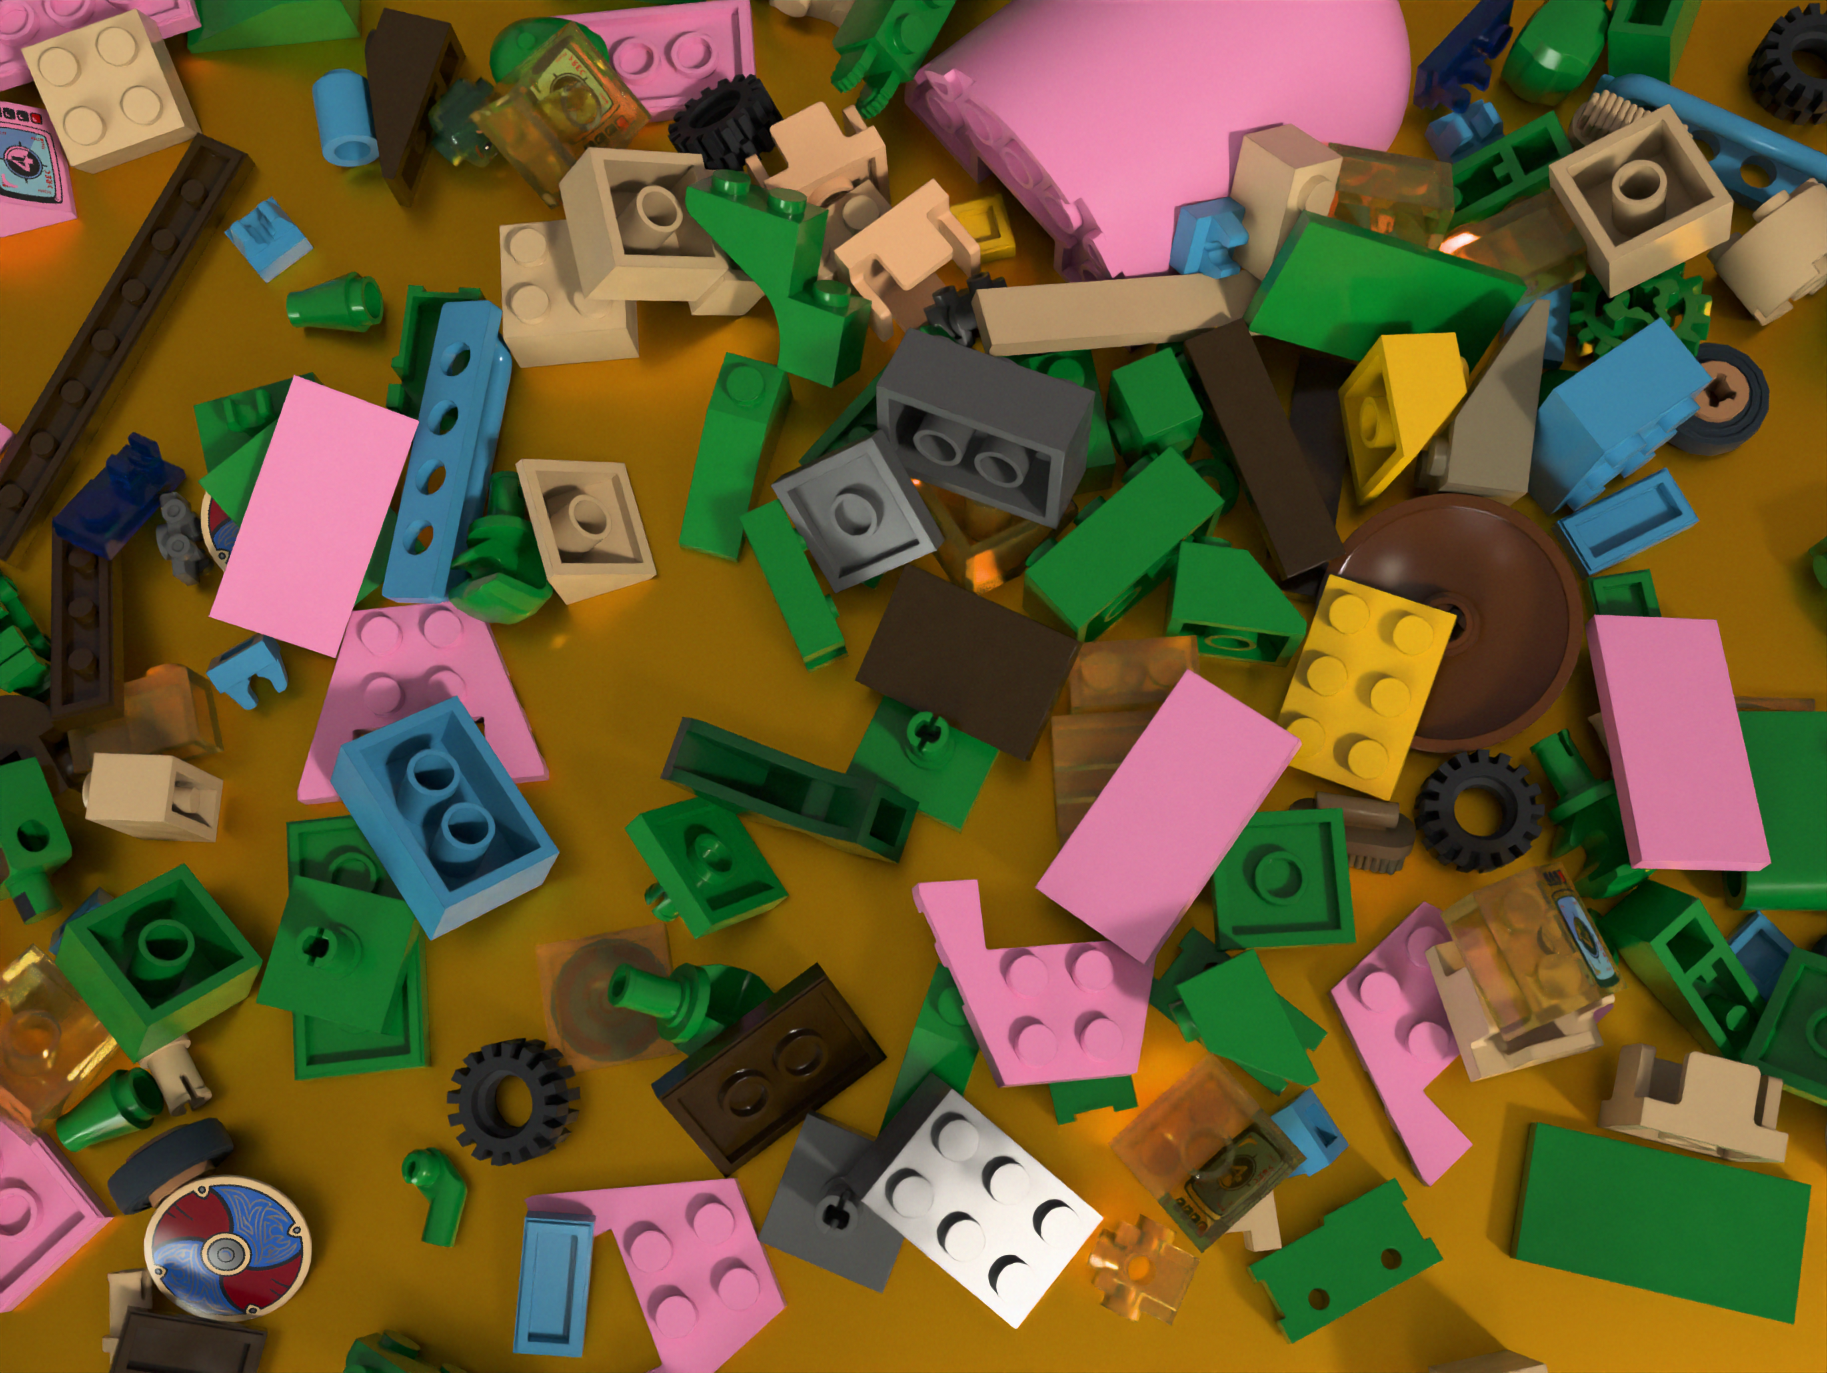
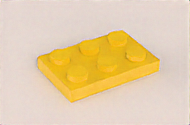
[1276,574,1457,801]

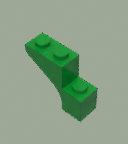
[685,169,872,388]

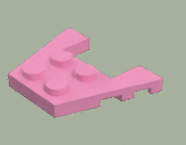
[297,601,549,805]
[912,879,1156,1088]
[1327,901,1614,1187]
[525,1178,787,1373]

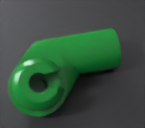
[401,1147,468,1247]

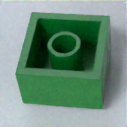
[55,863,263,1064]

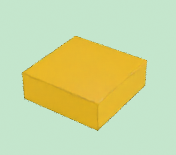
[949,193,1016,269]

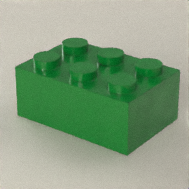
[1022,446,1225,657]

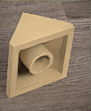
[515,459,657,605]

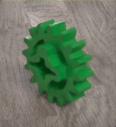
[1568,262,1712,362]

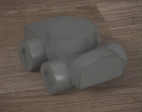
[923,272,1007,348]
[156,492,214,586]

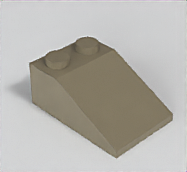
[1414,299,1551,506]

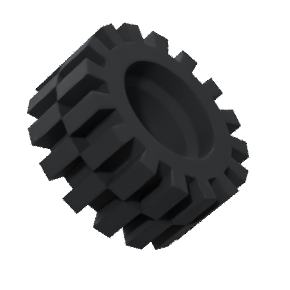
[1748,3,1827,126]
[668,74,784,172]
[1414,749,1545,874]
[447,1038,581,1166]

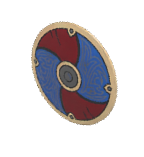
[144,1175,312,1322]

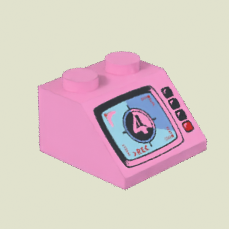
[0,101,77,238]

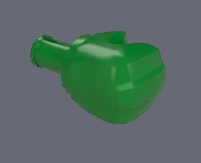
[1501,0,1612,106]
[448,471,553,625]
[1529,729,1657,900]
[607,963,776,1056]

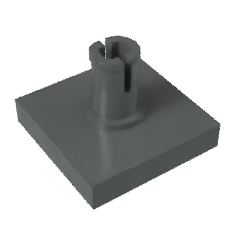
[771,428,945,593]
[758,1110,905,1293]

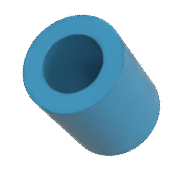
[312,69,379,167]

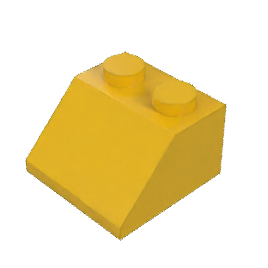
[1338,332,1469,506]

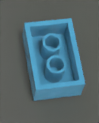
[1528,317,1713,517]
[330,695,559,941]

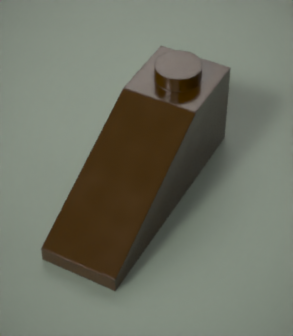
[365,8,466,208]

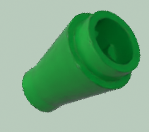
[286,272,384,332]
[56,1067,164,1152]

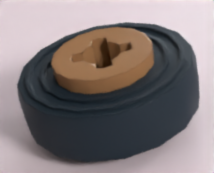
[1668,342,1770,456]
[107,1118,234,1215]

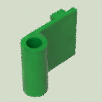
[1722,711,1827,911]

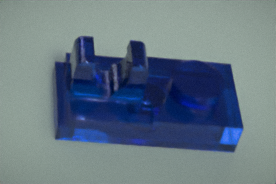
[1413,0,1514,114]
[52,432,186,561]

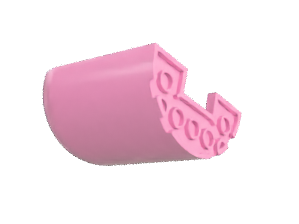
[904,0,1411,354]

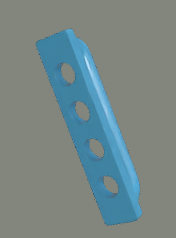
[1588,73,1827,211]
[382,300,512,604]

